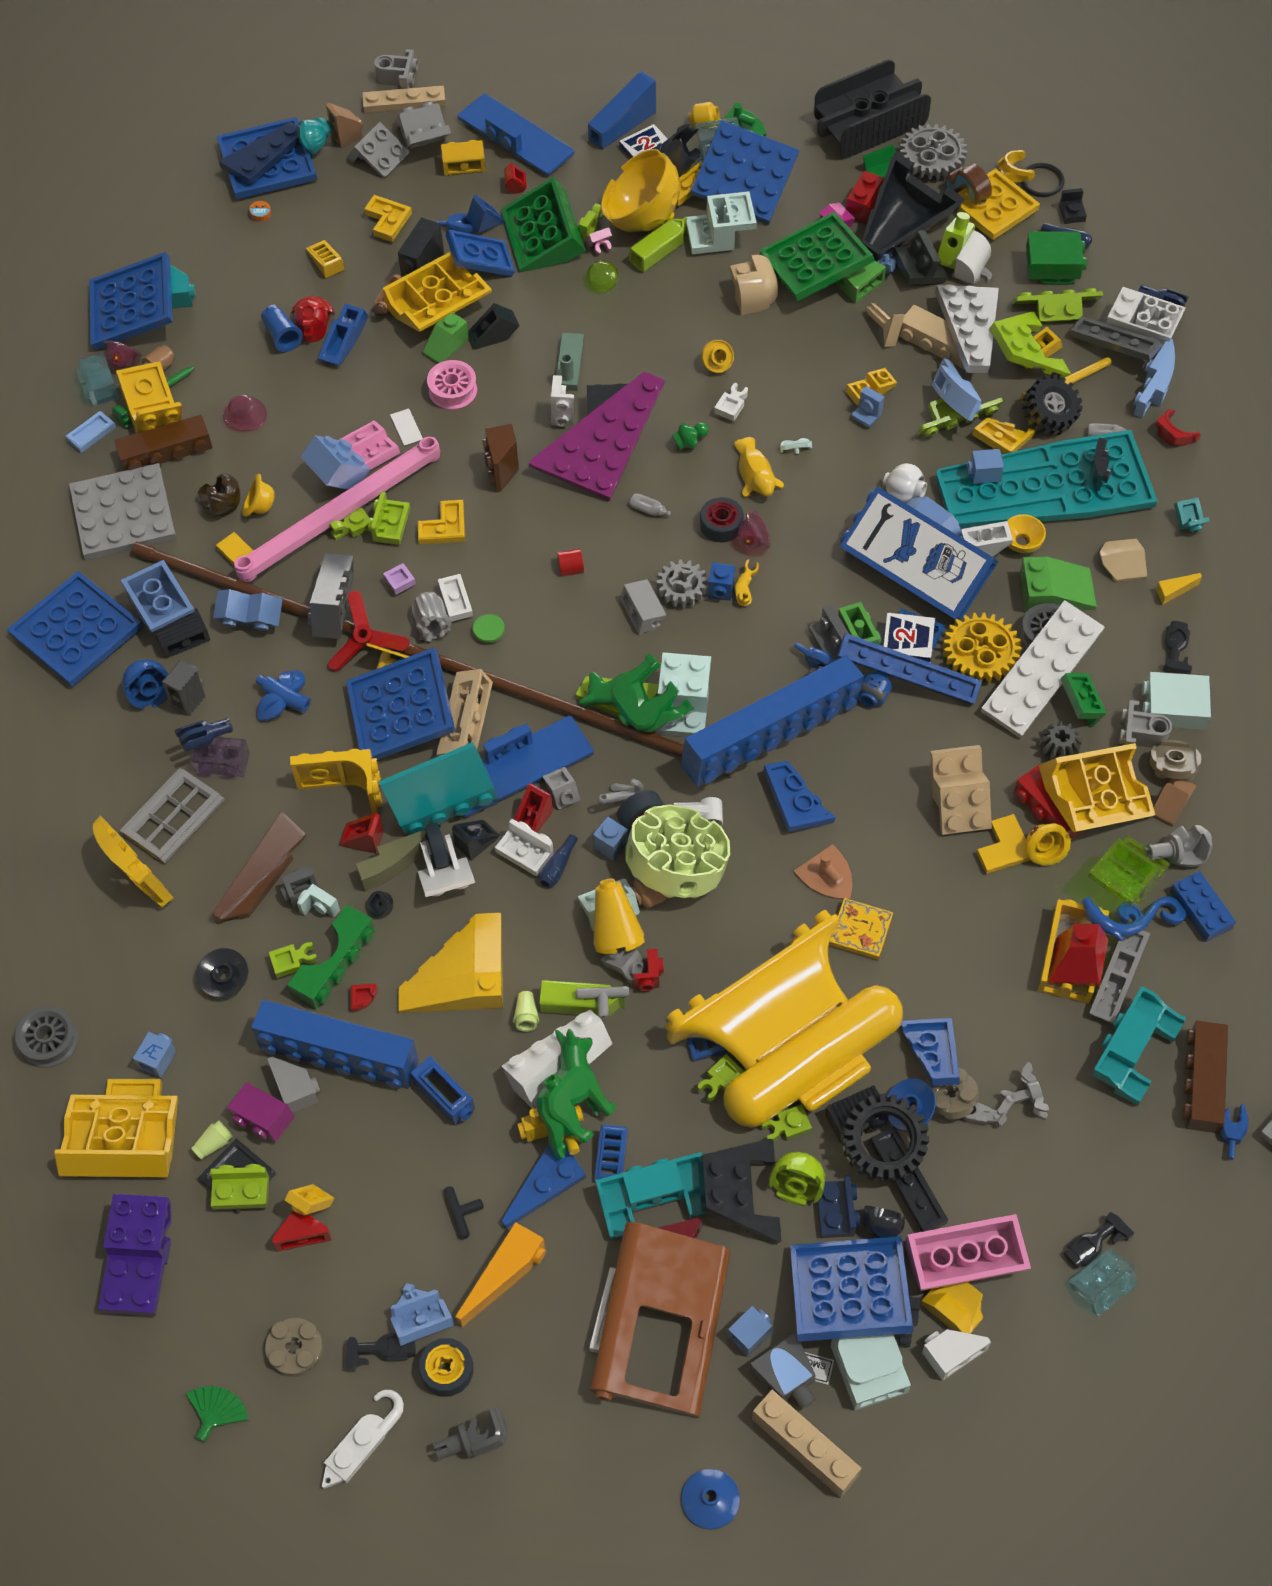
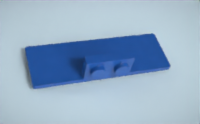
[458,93,575,176]
[463,716,594,818]

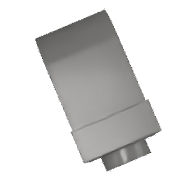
[374,49,418,89]
[1118,700,1172,748]

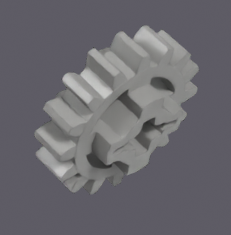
[657,559,708,608]

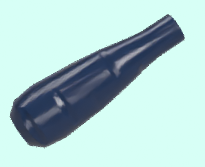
[1041,222,1092,249]
[539,834,578,888]

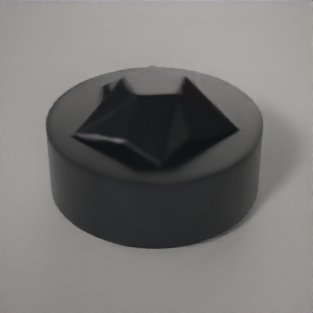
[367,891,393,917]

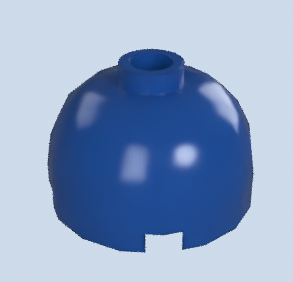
[121,659,169,709]

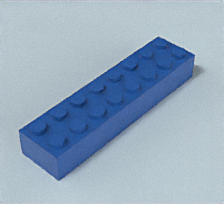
[681,655,864,787]

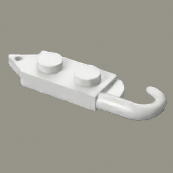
[322,1390,404,1489]

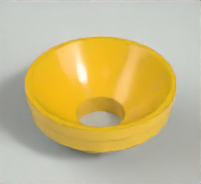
[1007,515,1046,553]

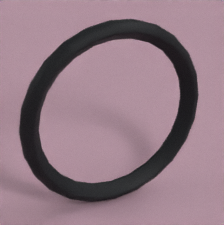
[1021,162,1065,197]

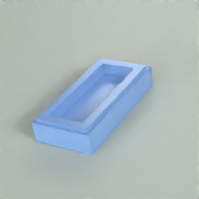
[65,411,116,453]

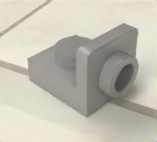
[542,767,580,809]

